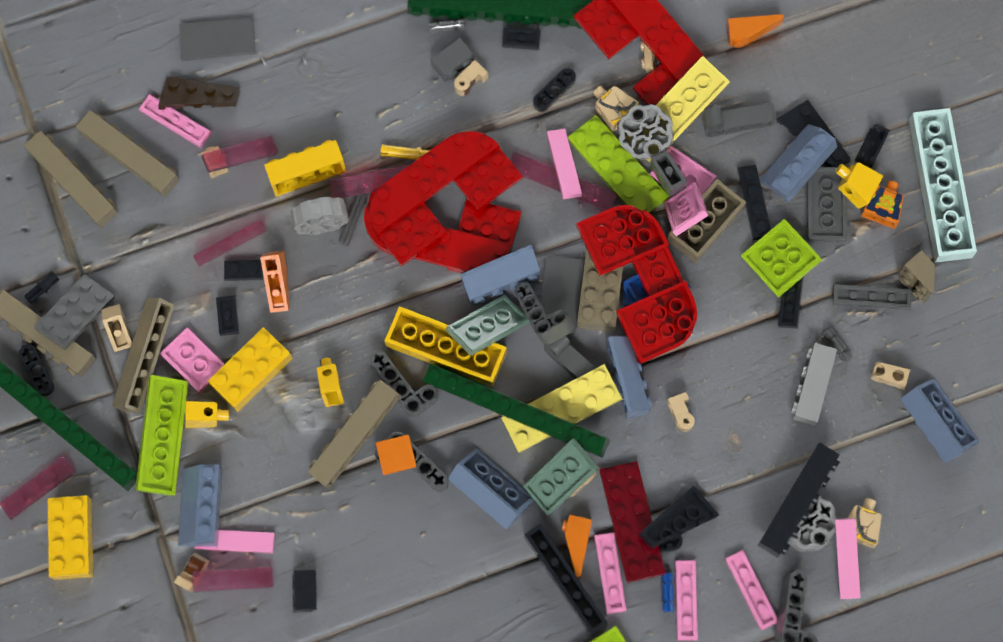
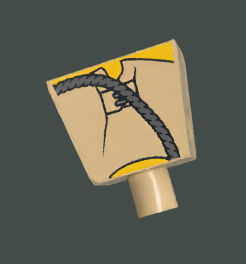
[593,86,639,132]
[847,498,882,549]

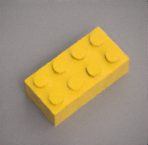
[264,140,346,197]
[208,327,293,412]
[48,495,94,580]

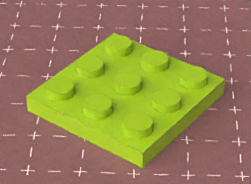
[741,219,822,298]

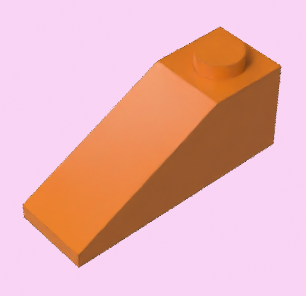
[726,14,784,48]
[260,250,289,313]
[562,515,592,580]

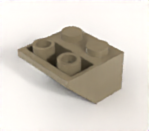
[898,250,935,303]

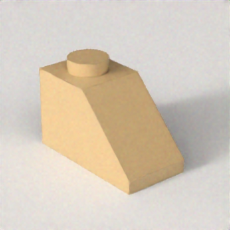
[101,304,132,352]

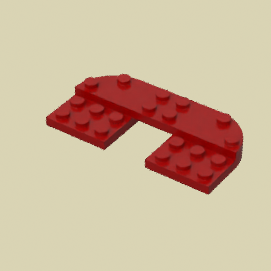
[573,0,706,106]
[370,131,523,267]
[364,175,522,274]
[575,205,697,364]

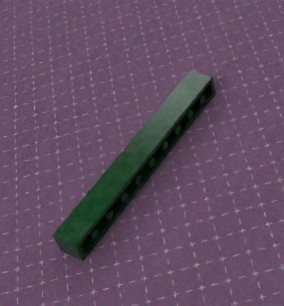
[407,0,593,29]
[0,362,137,491]
[423,364,610,458]

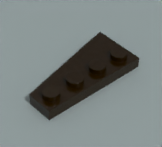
[158,76,240,110]

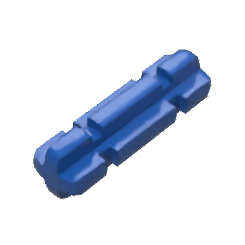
[662,573,674,612]

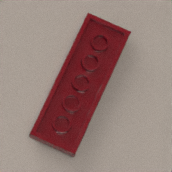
[599,461,666,583]

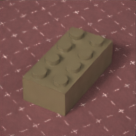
[667,179,746,264]
[577,249,623,333]

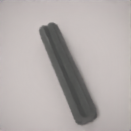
[339,192,366,246]

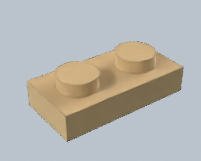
[640,41,655,75]

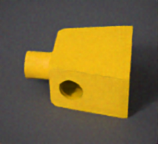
[835,163,883,209]
[316,358,345,407]
[185,401,229,428]

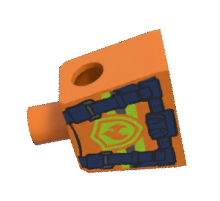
[861,181,904,229]

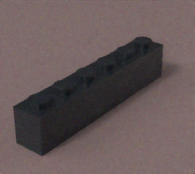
[757,442,840,558]
[524,524,608,637]

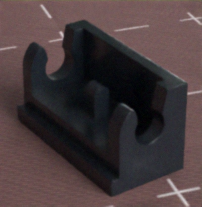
[854,124,890,168]
[292,570,317,613]

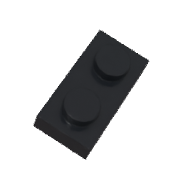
[502,27,541,50]
[224,260,263,281]
[216,295,239,336]

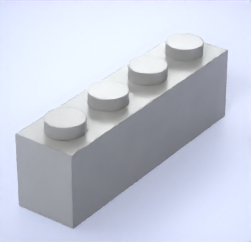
[791,343,837,426]

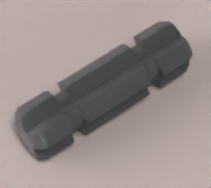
[429,18,465,33]
[823,327,852,362]

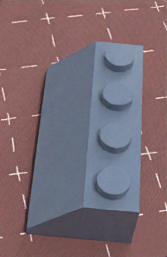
[760,124,837,203]
[460,245,540,305]
[606,336,652,419]
[901,378,979,463]
[448,448,534,530]
[178,464,222,547]

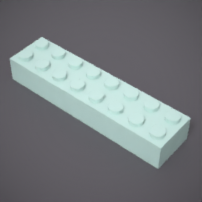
[909,108,977,263]

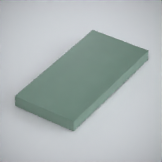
[446,295,529,356]
[523,438,600,516]

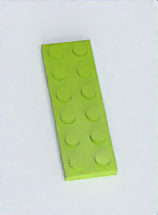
[567,115,669,213]
[135,375,188,496]

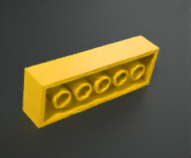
[385,306,507,388]

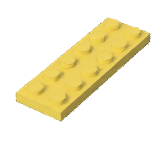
[626,56,730,162]
[502,364,623,453]

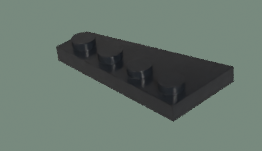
[777,100,851,168]
[638,485,719,549]

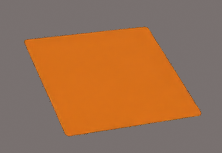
[376,435,416,475]

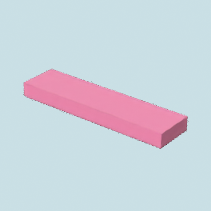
[139,94,211,148]
[546,129,582,199]
[835,518,860,599]
[194,530,275,553]
[594,532,626,614]
[725,550,778,631]
[675,560,698,641]

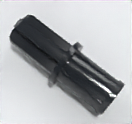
[24,271,60,304]

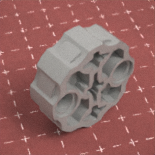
[618,104,674,160]
[291,197,349,235]
[788,496,836,552]

